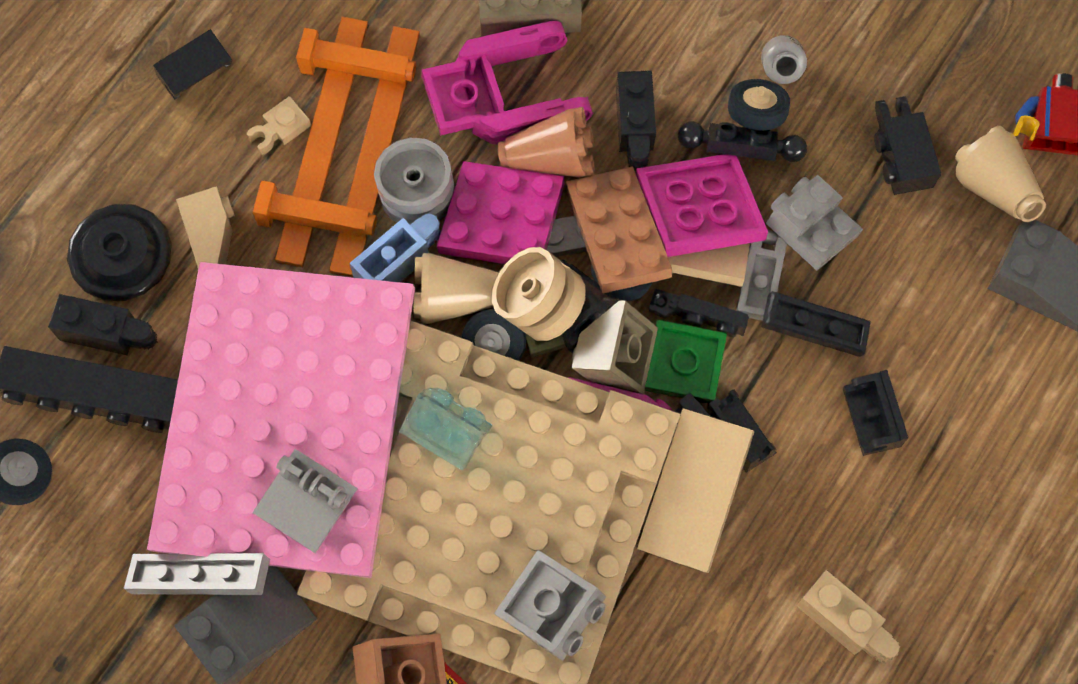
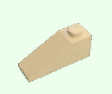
[176,186,235,269]

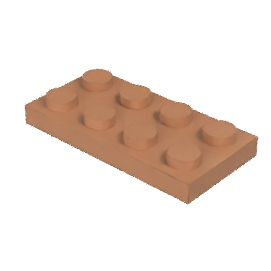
[566,166,672,293]

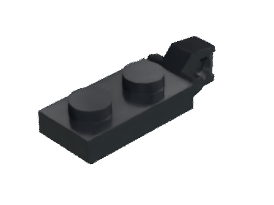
[649,289,750,338]

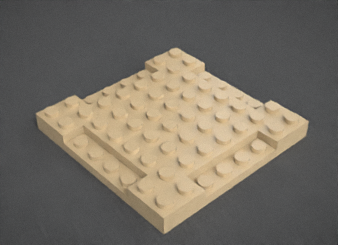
[297,320,681,684]

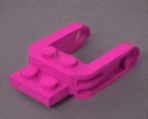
[422,21,593,145]

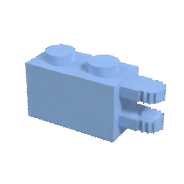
[349,212,441,282]

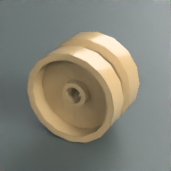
[492,247,585,341]

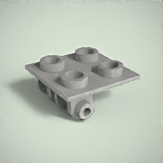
[252,449,358,553]

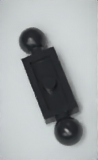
[678,121,807,162]

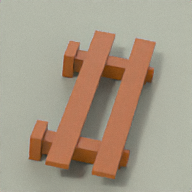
[252,17,420,278]

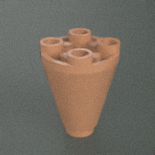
[498,107,595,177]

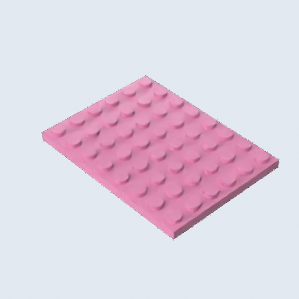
[147,262,415,578]

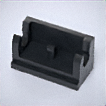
[153,29,232,100]
[843,370,908,456]
[706,389,777,473]

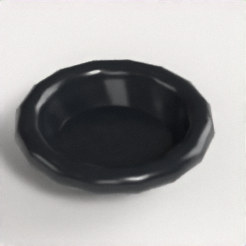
[67,204,172,301]

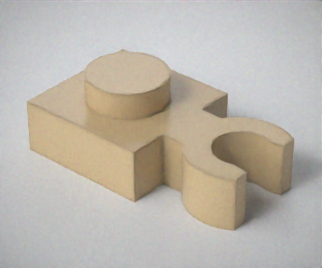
[247,96,312,155]

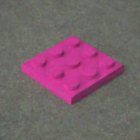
[636,154,768,257]
[437,161,565,264]

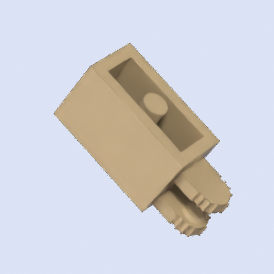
[796,570,900,663]

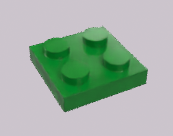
[644,320,727,404]

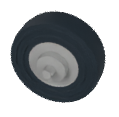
[462,308,526,361]
[0,438,52,505]

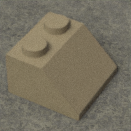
[572,301,658,394]

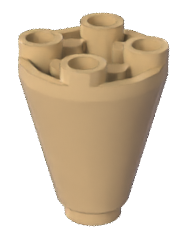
[955,126,1046,222]
[414,253,499,324]

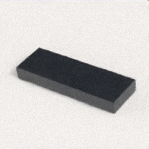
[761,291,871,357]

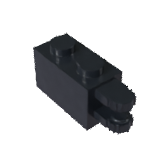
[616,70,656,171]
[874,96,941,195]
[48,294,158,356]

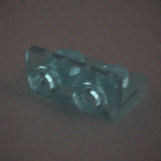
[399,387,492,470]

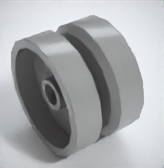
[374,138,455,225]

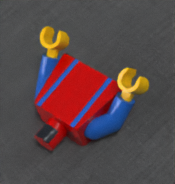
[1013,73,1078,155]

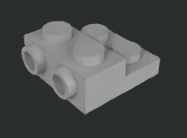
[766,175,863,271]
[494,550,606,661]

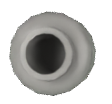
[761,35,807,84]

